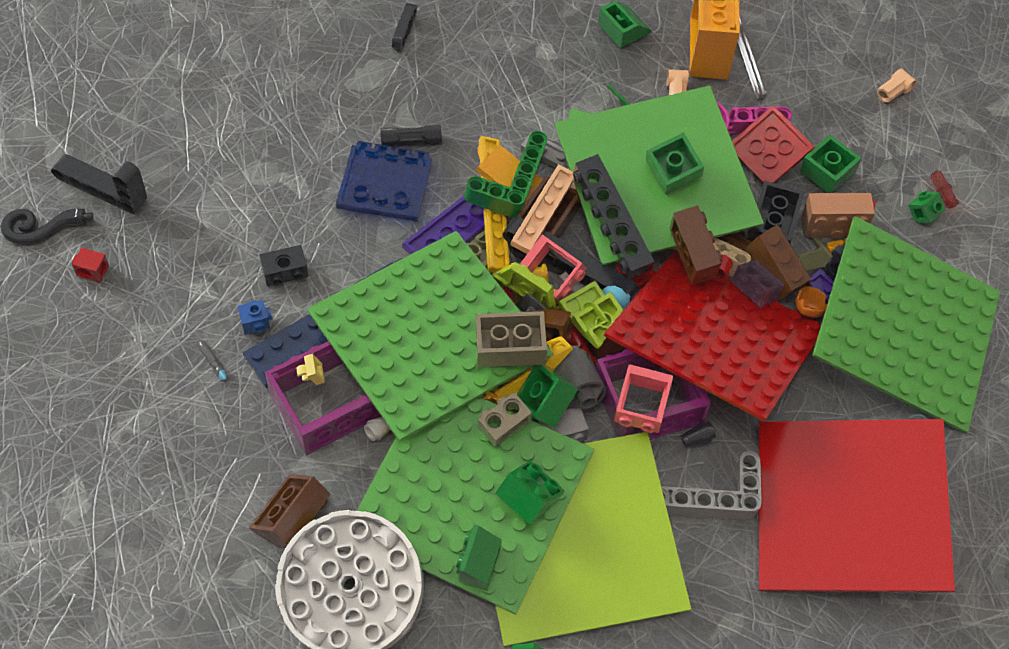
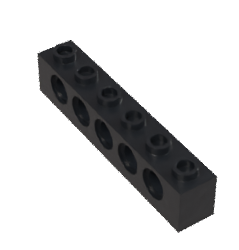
[573,154,655,279]

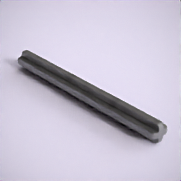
[737,11,767,99]

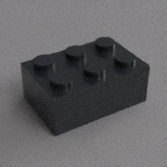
[747,181,805,243]

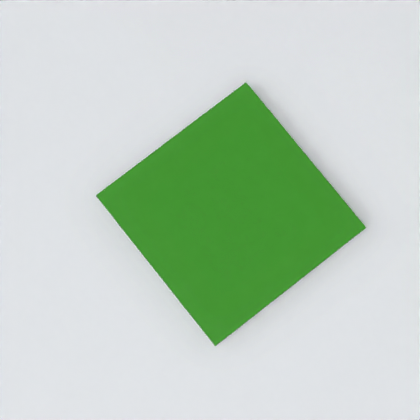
[554,86,764,265]
[812,216,1000,433]
[307,231,553,442]
[357,397,594,614]

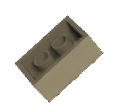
[476,311,547,367]

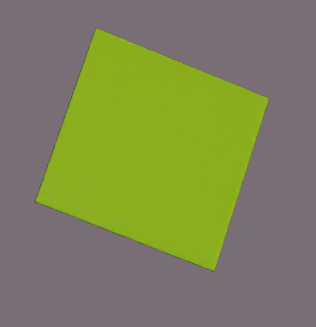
[495,432,691,647]

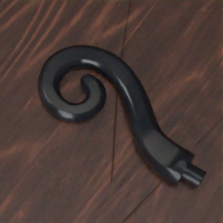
[0,208,94,244]

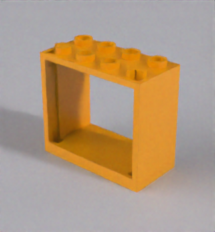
[689,0,740,80]

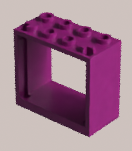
[265,341,382,455]
[596,349,711,440]

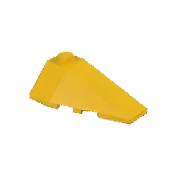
[489,336,573,410]

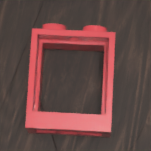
[520,235,587,301]
[614,364,673,433]

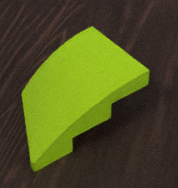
[558,281,623,349]

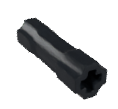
[380,124,442,146]

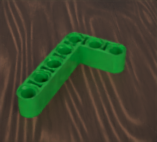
[464,131,548,217]

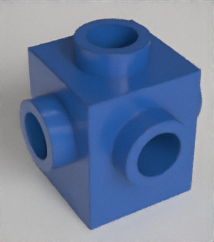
[237,300,272,335]

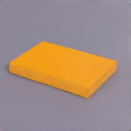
[475,144,543,206]

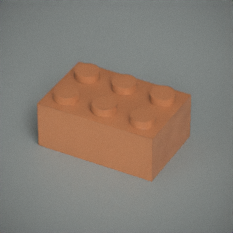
[801,193,875,238]

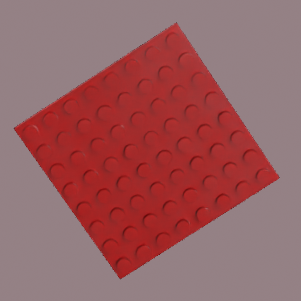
[604,250,821,422]
[759,419,955,593]

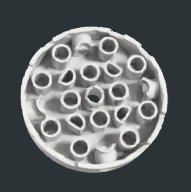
[275,510,424,649]

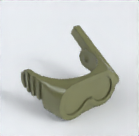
[797,238,832,271]

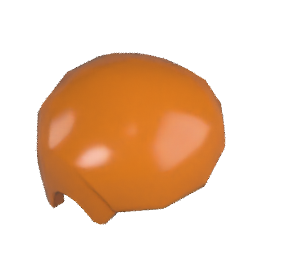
[795,286,827,318]

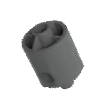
[554,346,606,411]

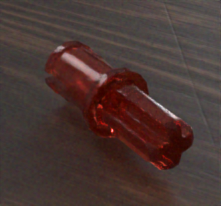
[930,170,959,208]

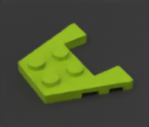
[491,262,557,310]

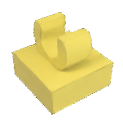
[296,354,325,385]

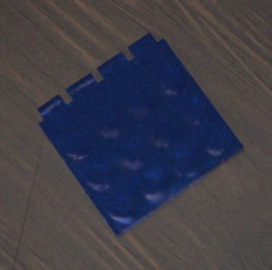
[336,141,432,222]

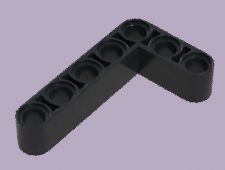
[51,154,147,214]

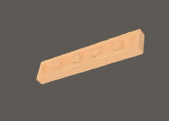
[510,164,574,254]

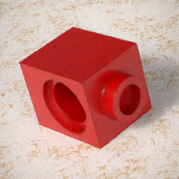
[72,247,109,283]

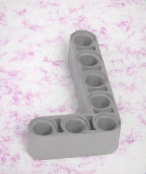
[661,451,761,521]

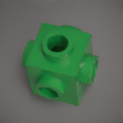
[908,191,946,223]

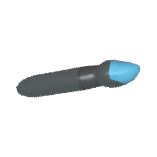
[198,340,227,380]

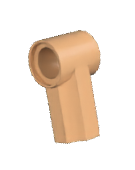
[876,68,917,103]
[667,69,689,95]

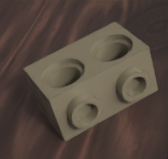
[478,392,532,448]

